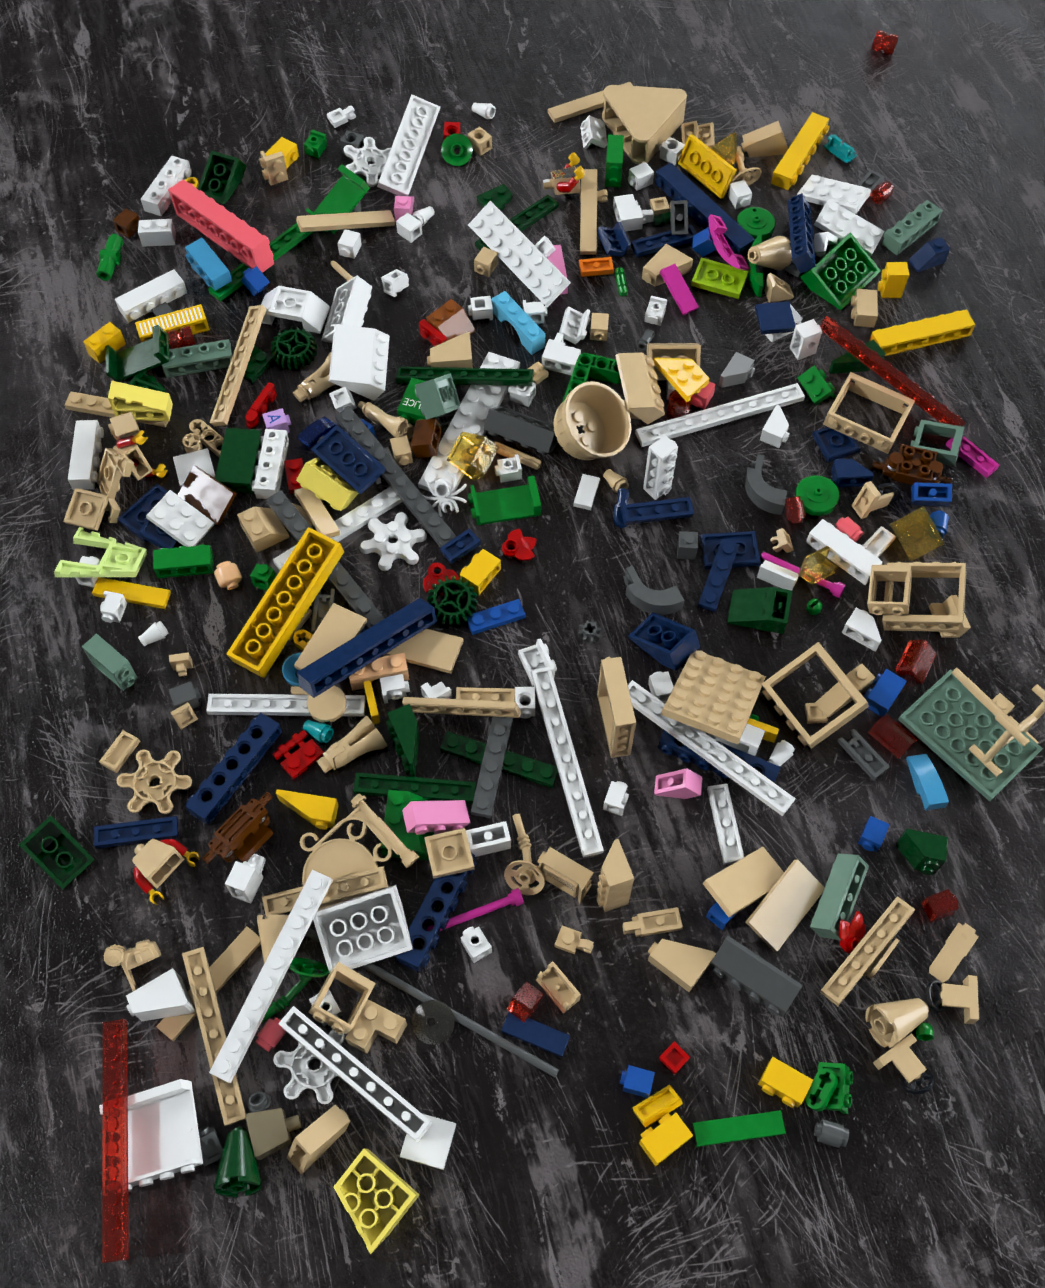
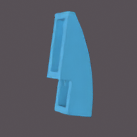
[906,754,949,811]

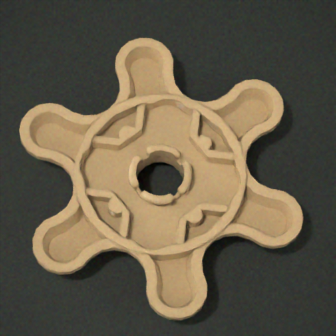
[117,749,192,814]

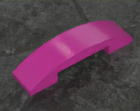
[709,214,750,271]

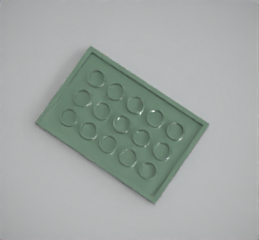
[898,669,1043,801]

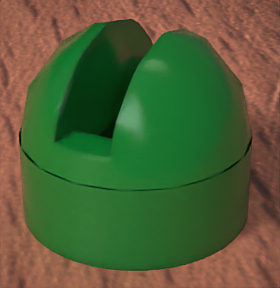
[806,598,822,615]
[916,1022,934,1041]

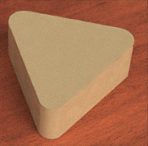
[602,85,687,164]

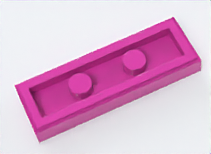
[660,264,699,315]
[946,436,1000,478]

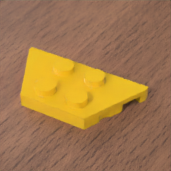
[653,358,710,402]

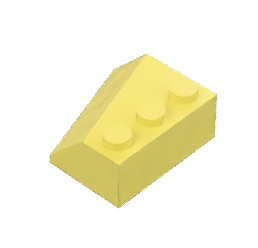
[296,457,359,511]
[334,1148,420,1254]

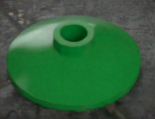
[441,133,473,166]

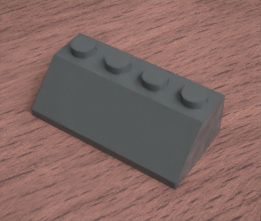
[484,406,558,454]
[709,936,803,1017]

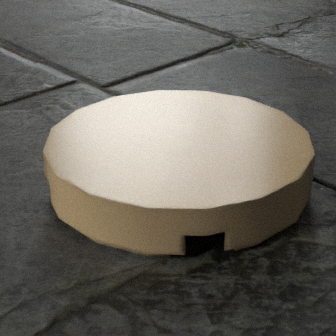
[307,686,347,723]

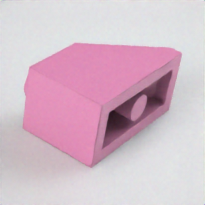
[394,196,414,222]
[654,768,702,799]

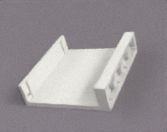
[99,1079,203,1193]

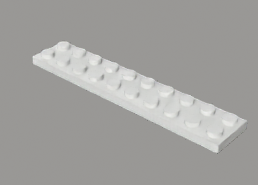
[418,352,520,492]

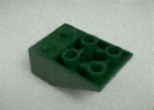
[727,587,792,634]
[386,704,420,777]

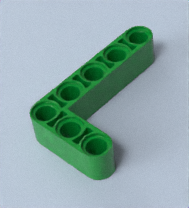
[562,353,621,402]

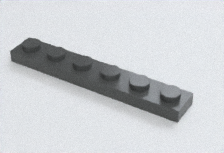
[471,717,513,818]

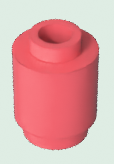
[835,517,864,542]
[255,1017,286,1052]

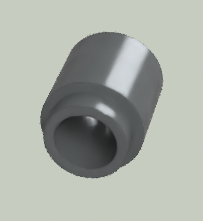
[814,1119,849,1148]

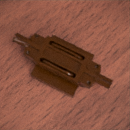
[872,444,952,485]
[202,792,273,864]

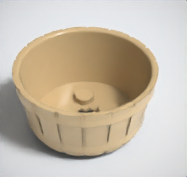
[553,382,631,460]

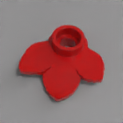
[502,529,537,561]
[423,562,459,598]
[839,911,866,953]

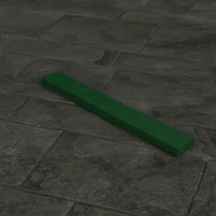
[395,367,534,386]

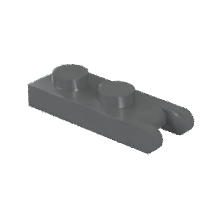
[311,588,336,634]
[837,728,890,781]

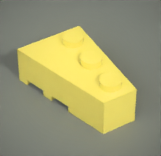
[108,381,173,421]

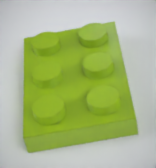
[691,257,749,299]

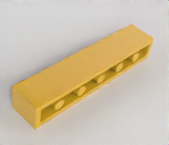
[771,112,830,190]
[869,309,975,356]

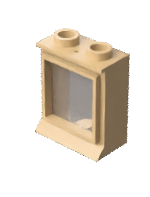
[538,847,594,904]

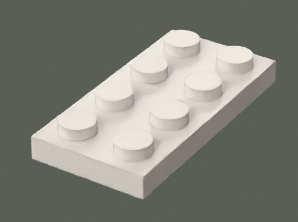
[797,175,871,214]
[814,199,885,257]

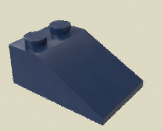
[628,613,700,671]

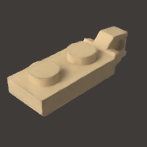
[622,907,683,937]

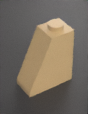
[741,121,788,157]
[642,244,693,287]
[427,332,473,368]
[648,939,716,992]
[287,1105,350,1175]

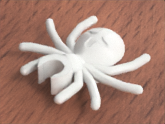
[423,473,467,517]

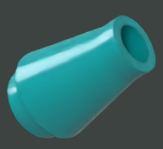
[303,720,334,743]

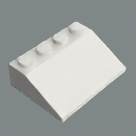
[329,324,390,401]
[313,885,413,973]

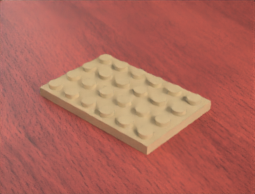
[661,650,766,745]

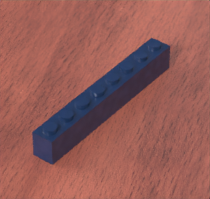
[655,163,755,256]
[296,598,437,698]

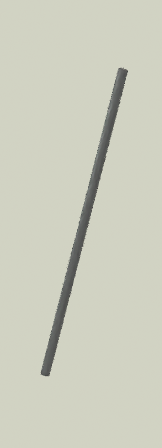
[305,927,559,1077]

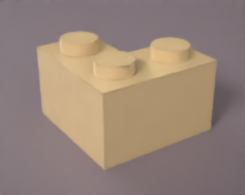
[345,999,407,1054]

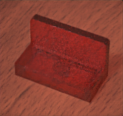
[895,640,936,684]
[868,715,917,759]

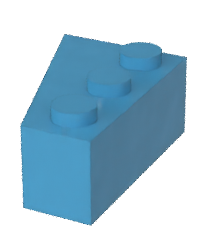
[185,237,232,291]

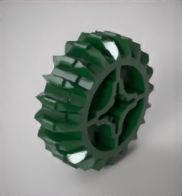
[271,327,317,371]
[427,575,478,626]

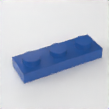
[466,599,526,635]

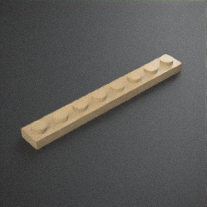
[210,305,266,427]
[182,947,246,1126]

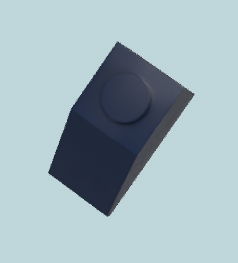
[909,237,950,273]
[831,458,874,487]

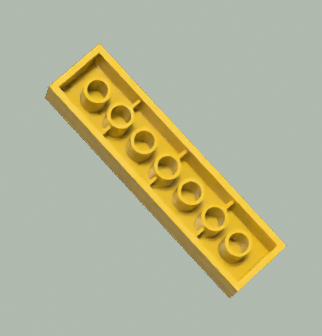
[227,527,344,678]

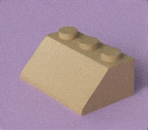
[647,343,701,380]

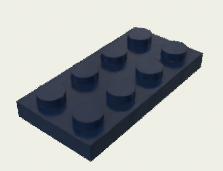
[311,425,386,495]

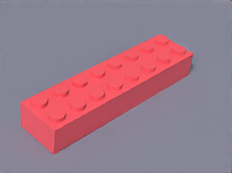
[168,179,274,273]

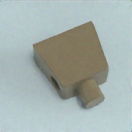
[245,1108,302,1160]

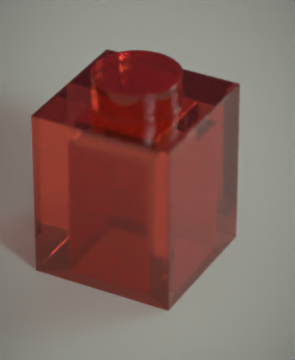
[921,889,959,923]
[507,982,544,1023]

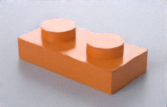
[579,257,614,277]

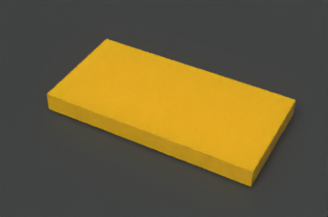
[677,134,737,199]

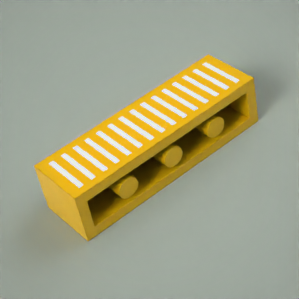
[135,304,210,343]

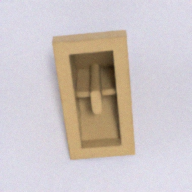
[764,272,794,303]

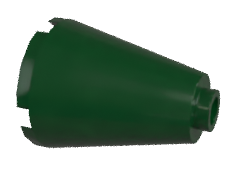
[214,1127,261,1197]

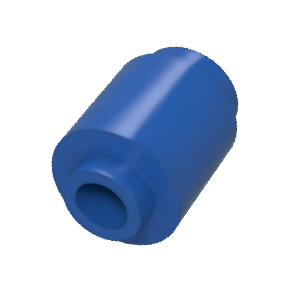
[928,511,949,539]

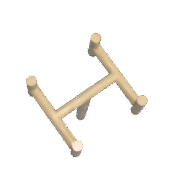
[951,668,1045,777]

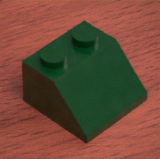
[896,828,948,875]

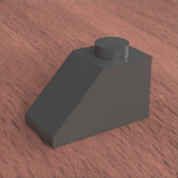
[670,200,688,235]

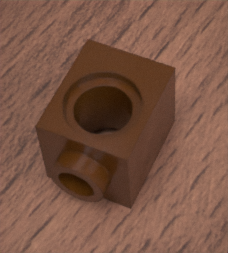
[113,208,140,239]

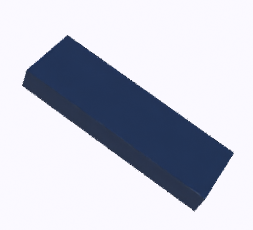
[501,1010,570,1057]

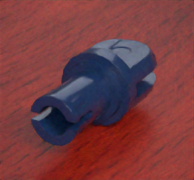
[613,488,629,528]

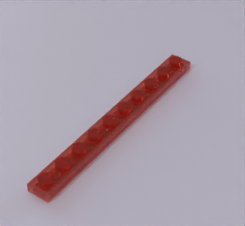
[820,316,965,427]
[102,1019,129,1263]

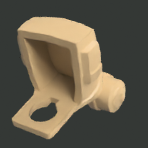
[103,939,162,991]

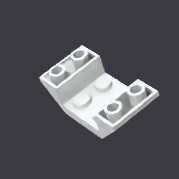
[261,286,330,334]

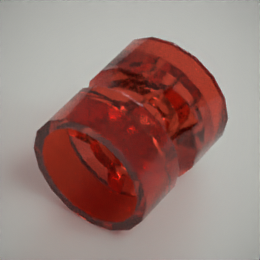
[872,30,899,55]
[166,325,196,349]
[667,390,692,419]

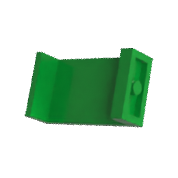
[305,164,370,234]
[468,476,541,525]

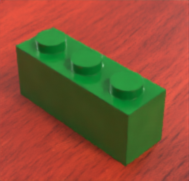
[153,544,214,579]

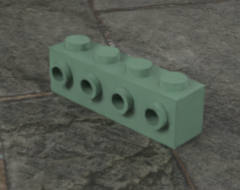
[882,200,943,255]
[162,339,233,378]
[810,853,869,940]

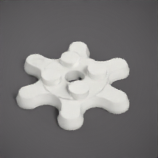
[344,137,391,187]
[359,512,427,571]
[273,1030,345,1105]

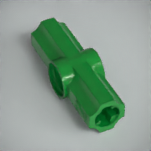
[96,234,124,281]

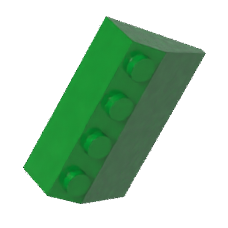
[800,232,881,310]

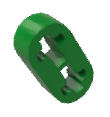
[805,1068,838,1112]

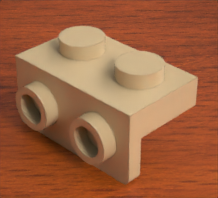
[259,151,288,185]

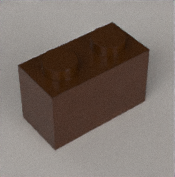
[410,417,442,458]

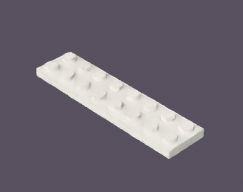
[377,95,440,196]
[468,201,571,308]

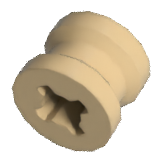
[182,433,203,453]

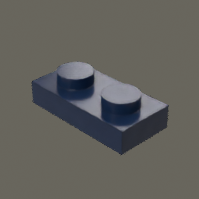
[440,529,481,564]

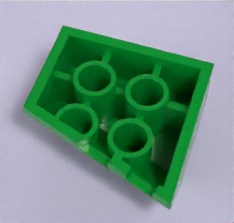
[381,790,436,860]

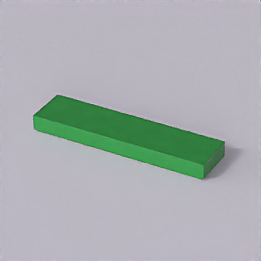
[692,1110,786,1147]

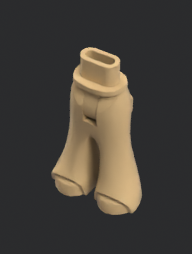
[293,352,335,402]
[358,401,415,440]
[317,716,387,773]

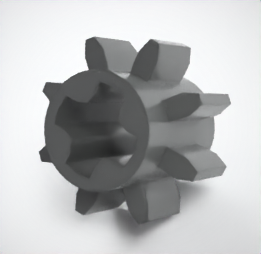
[578,620,602,645]

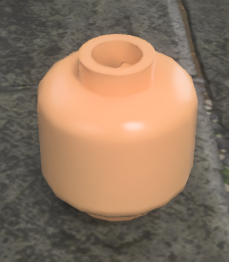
[214,561,242,590]

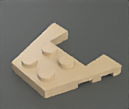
[98,448,134,523]

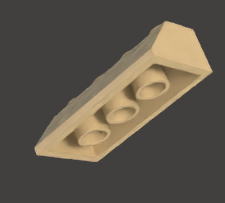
[615,352,665,425]
[596,839,634,912]

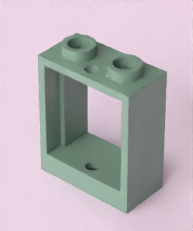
[910,420,965,466]
[82,634,138,691]

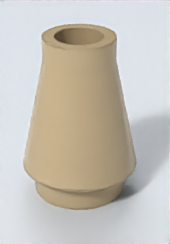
[603,469,629,493]

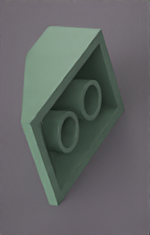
[415,373,460,420]

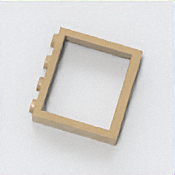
[823,372,915,454]
[882,562,966,632]
[761,642,869,749]
[597,657,636,758]

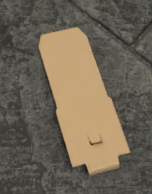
[929,923,979,983]

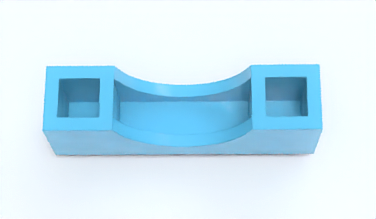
[491,291,545,355]

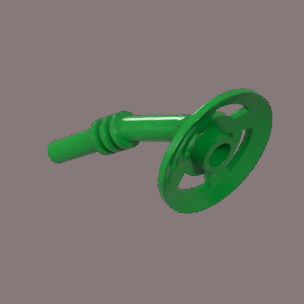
[260,958,329,1025]

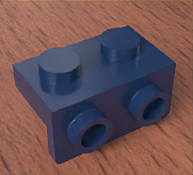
[597,222,631,257]

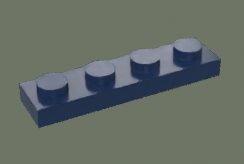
[631,225,696,258]
[620,497,694,525]
[697,539,739,612]
[94,816,179,849]

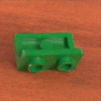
[797,365,836,405]

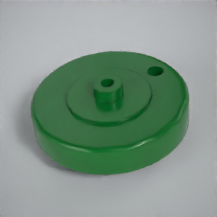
[736,207,776,240]
[795,475,840,516]

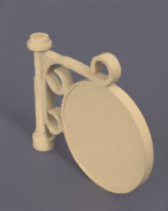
[300,793,419,910]

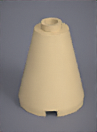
[748,236,792,270]
[257,915,289,964]
[865,998,929,1048]

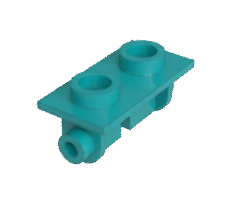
[823,134,857,164]

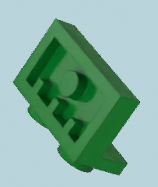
[816,1062,853,1114]

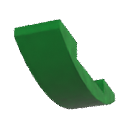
[747,235,763,297]

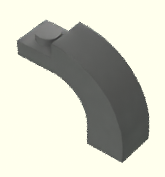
[744,454,787,515]
[623,565,684,615]

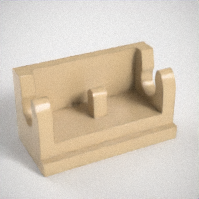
[536,961,581,1014]

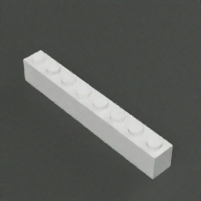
[279,1006,432,1143]

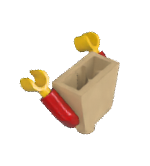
[543,152,585,195]
[113,430,168,481]
[132,839,200,905]

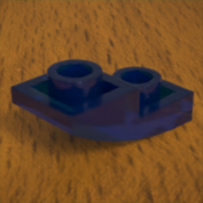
[297,417,337,447]

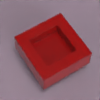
[659,1041,690,1075]

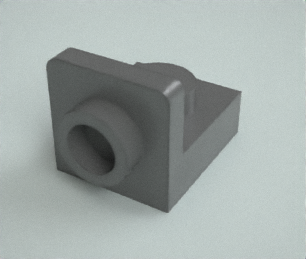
[198,1126,224,1167]

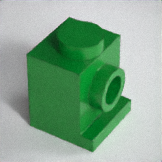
[303,130,328,159]
[250,564,277,591]

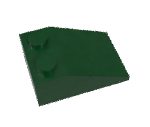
[198,150,247,205]
[18,815,95,889]

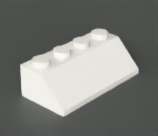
[321,275,372,343]

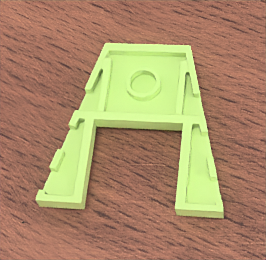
[54,527,147,577]

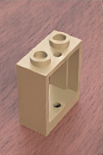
[867,565,912,616]
[308,962,376,1034]

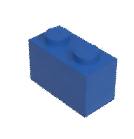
[910,482,952,507]
[863,669,907,718]

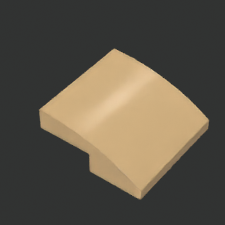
[681,121,715,150]

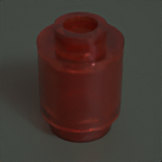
[871,181,894,204]
[785,496,806,524]

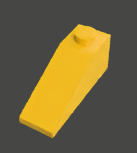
[276,789,339,830]

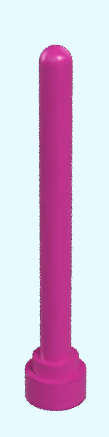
[761,552,846,598]
[427,888,524,931]

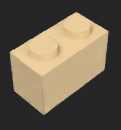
[851,289,878,327]

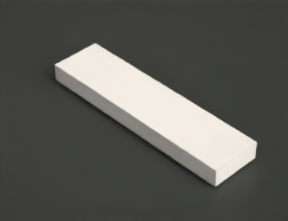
[707,784,744,865]

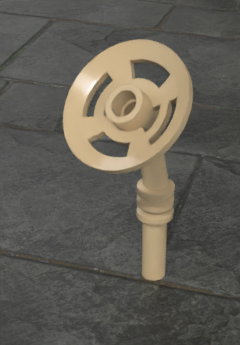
[731,146,761,186]
[504,814,545,895]

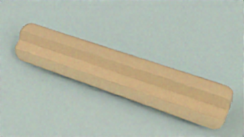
[492,442,541,470]

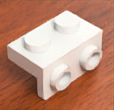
[580,115,608,149]
[559,306,591,345]
[518,638,557,686]

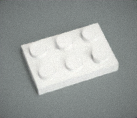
[146,490,214,547]

